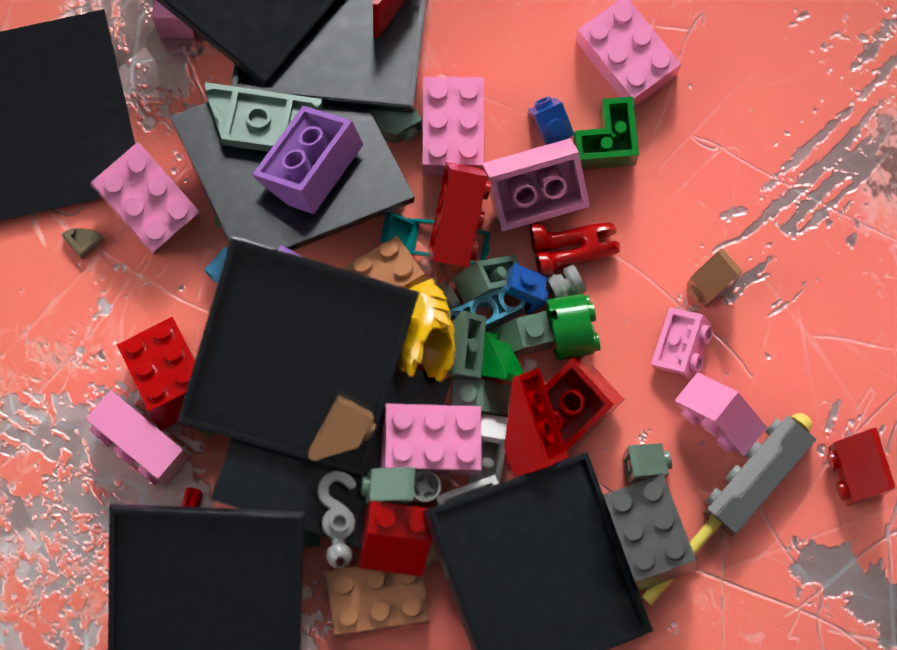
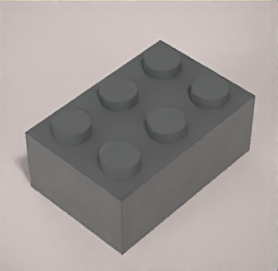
[603,473,698,591]

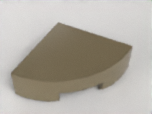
[61,228,105,259]

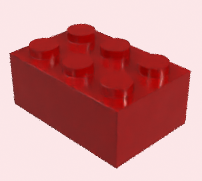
[428,161,491,268]
[117,316,195,431]

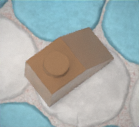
[687,247,743,307]
[308,395,376,461]

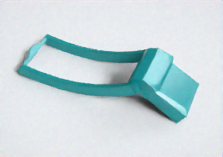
[380,212,491,265]

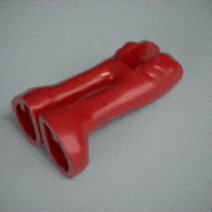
[530,222,620,278]

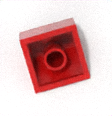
[827,427,896,506]
[358,501,432,577]

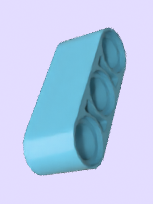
[450,285,526,331]

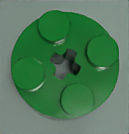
[546,293,601,361]

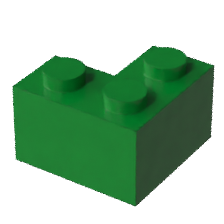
[573,96,639,170]

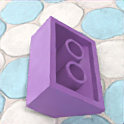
[252,106,364,214]

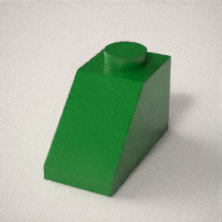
[481,332,524,382]

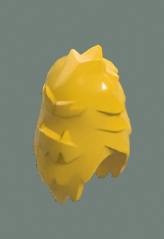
[397,279,456,382]

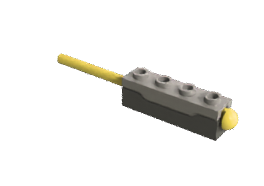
[642,413,817,605]

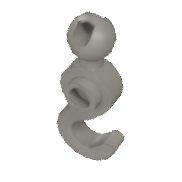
[317,471,356,569]

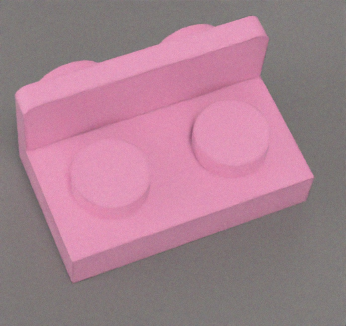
[651,307,713,380]

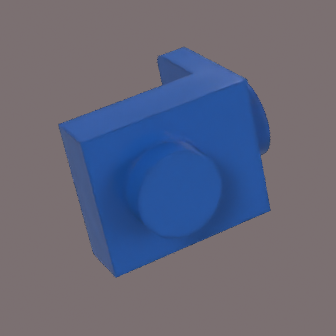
[528,96,574,145]
[506,263,548,315]

